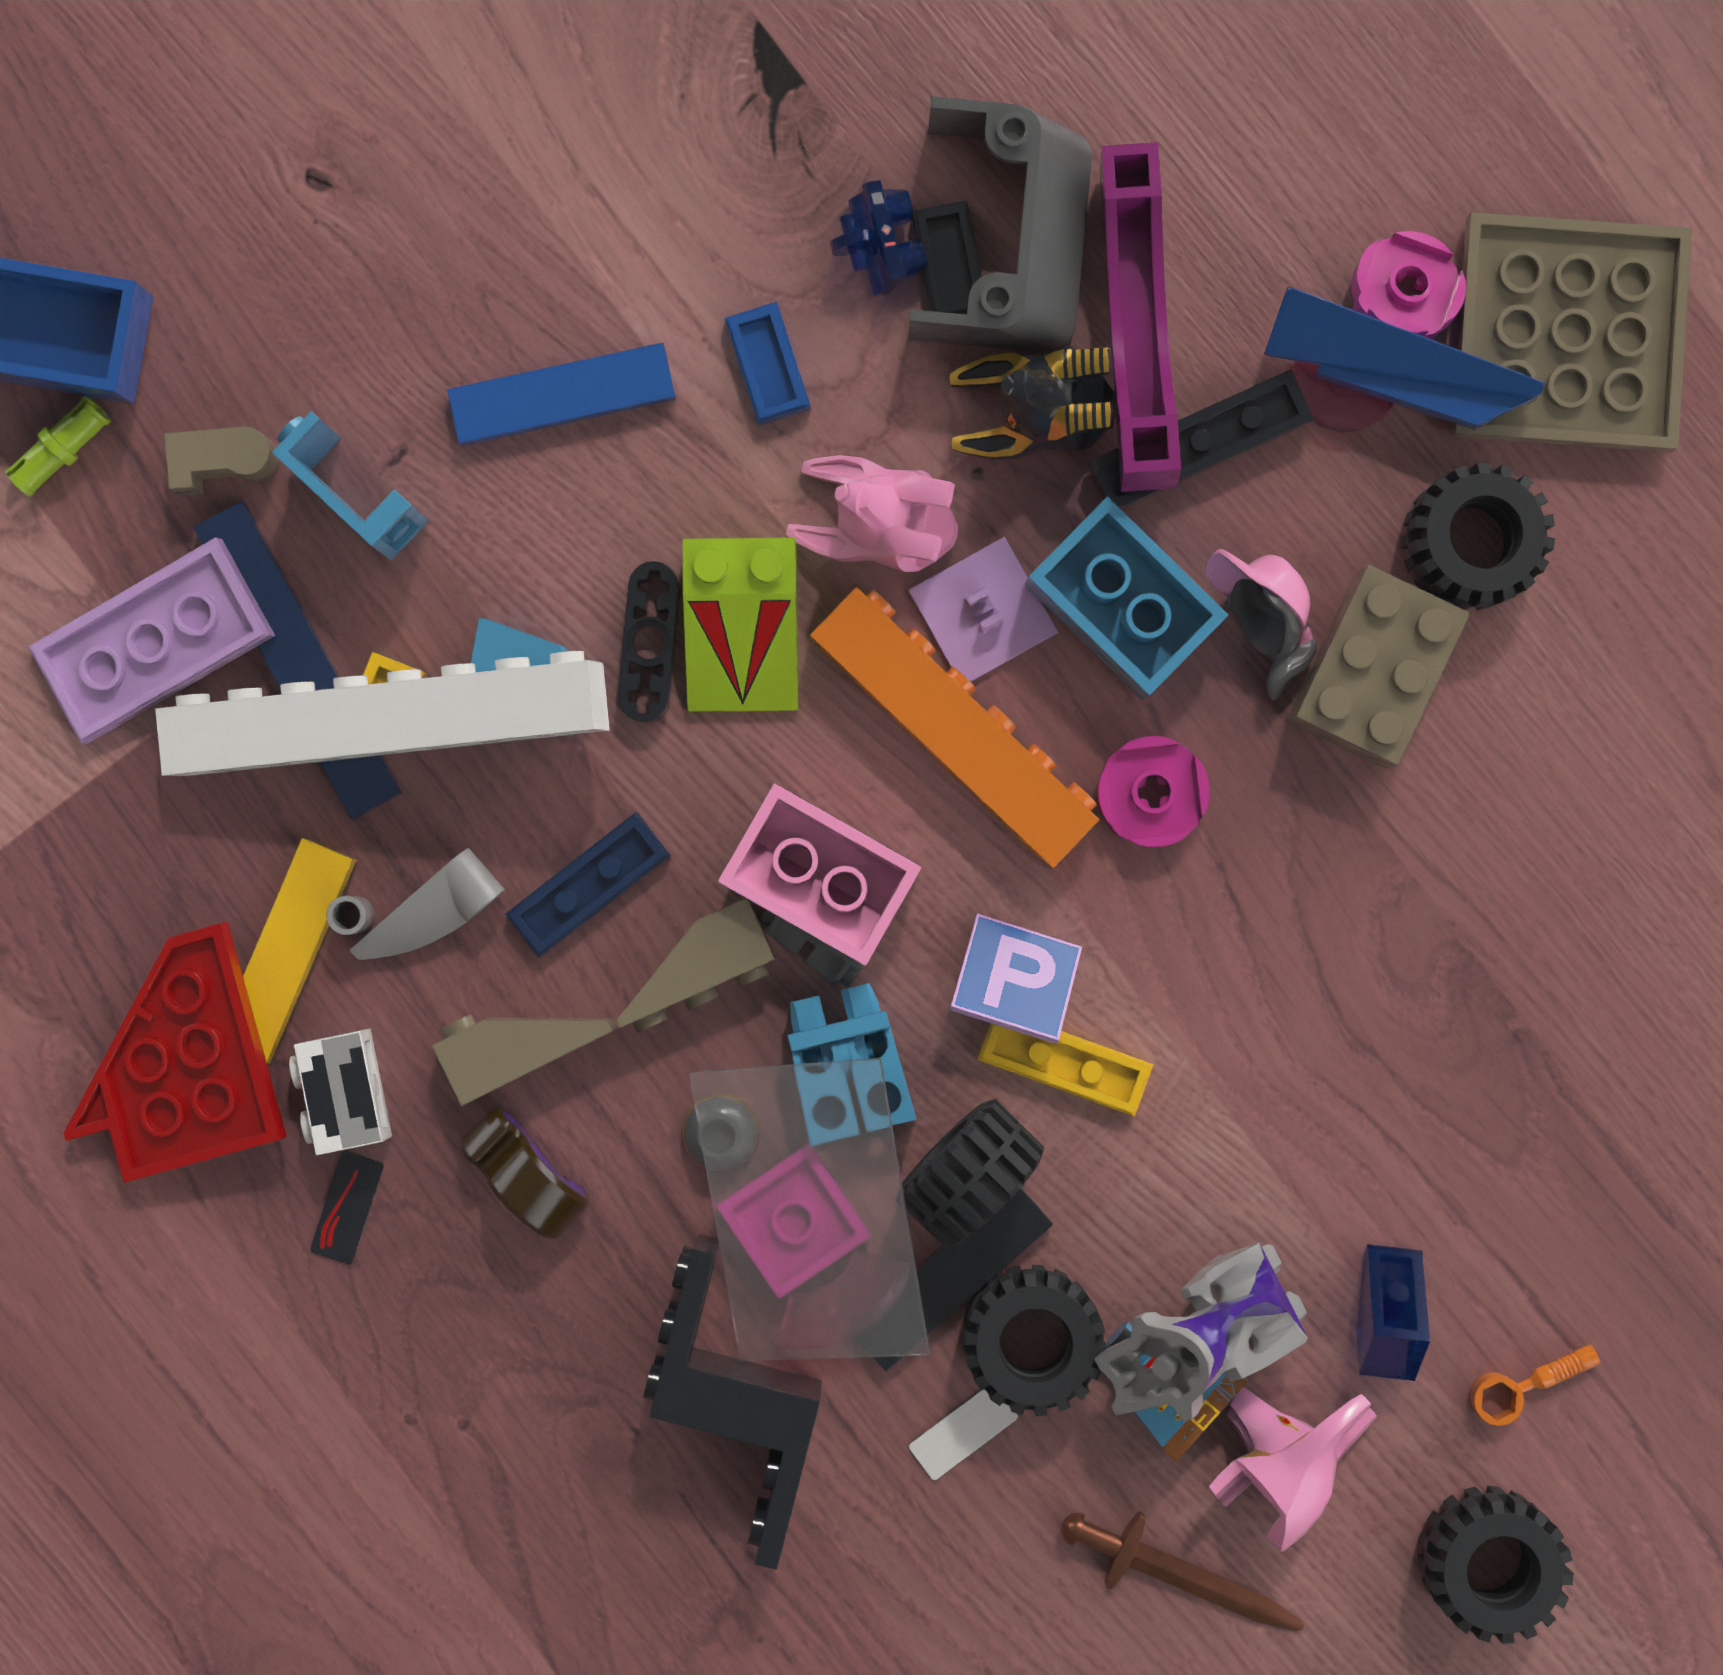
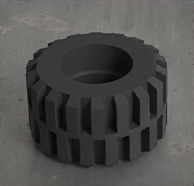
[1401,463,1555,610]
[896,1099,1044,1249]
[962,1264,1107,1416]
[1417,1486,1574,1644]

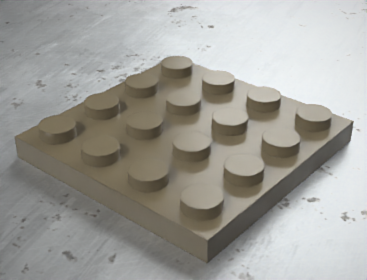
[1451,212,1692,452]

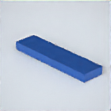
[447,343,676,446]

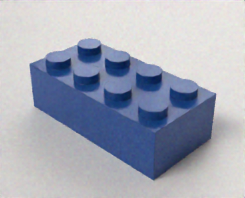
[0,258,154,404]

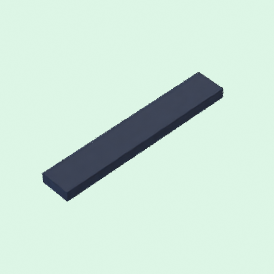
[193,501,403,820]

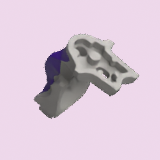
[1094,1242,1308,1422]

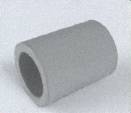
[326,896,375,935]

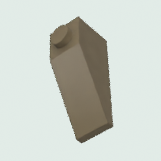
[432,1014,618,1106]

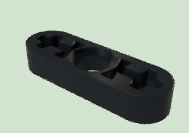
[619,561,680,724]

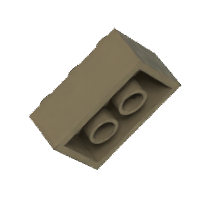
[1286,565,1471,769]

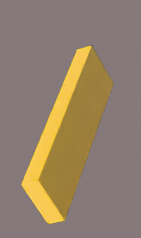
[243,838,357,1064]

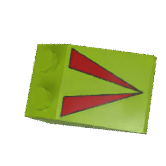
[683,538,798,712]

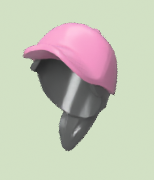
[1206,549,1317,700]

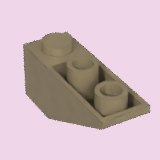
[617,898,776,1032]

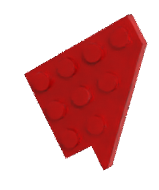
[63,922,287,1183]

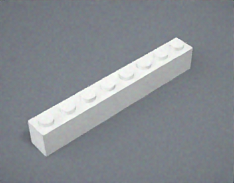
[155,651,610,776]

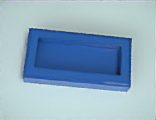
[724,301,811,426]

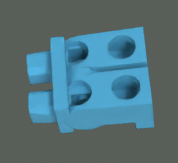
[788,983,917,1146]

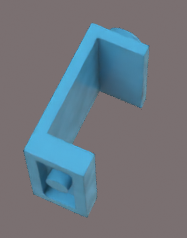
[272,411,429,561]

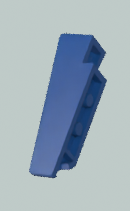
[1264,287,1545,430]

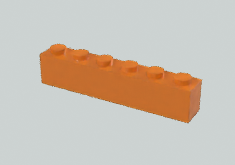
[810,587,1100,869]

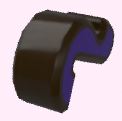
[460,1108,589,1238]

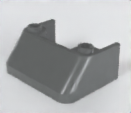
[908,96,1092,353]

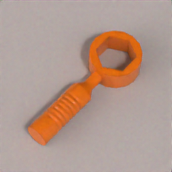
[1469,1344,1601,1426]

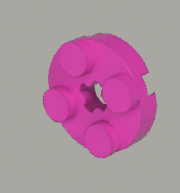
[1351,231,1466,340]
[1097,736,1210,848]

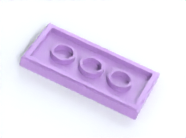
[28,537,275,744]

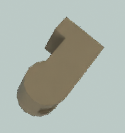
[164,426,279,496]

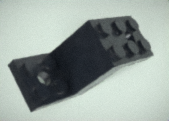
[643,1234,822,1570]

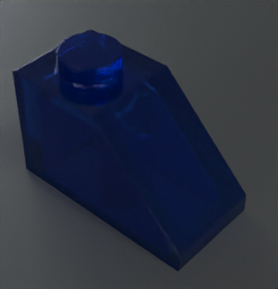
[1356,1244,1430,1381]

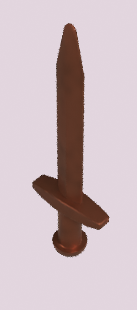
[1061,1511,1304,1630]

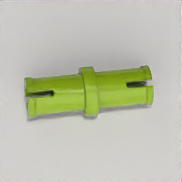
[5,395,111,497]

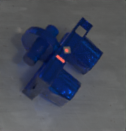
[830,180,928,296]

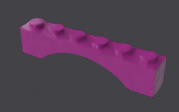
[1100,142,1181,492]

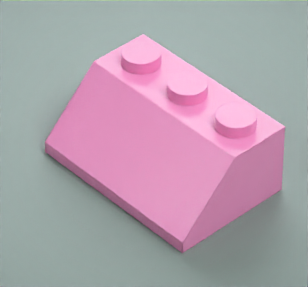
[718,783,922,966]

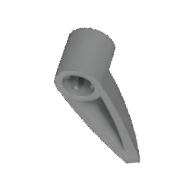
[349,847,505,960]

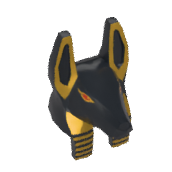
[950,346,1116,460]

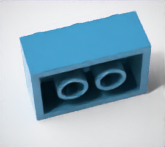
[1024,496,1228,701]

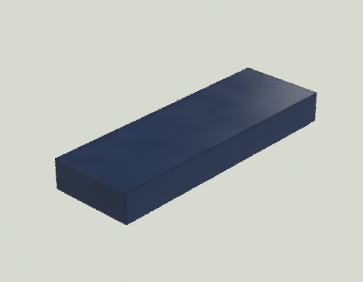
[505,812,672,958]

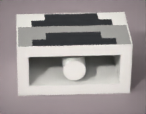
[289,1028,392,1155]

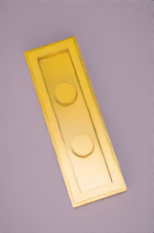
[977,1023,1154,1117]

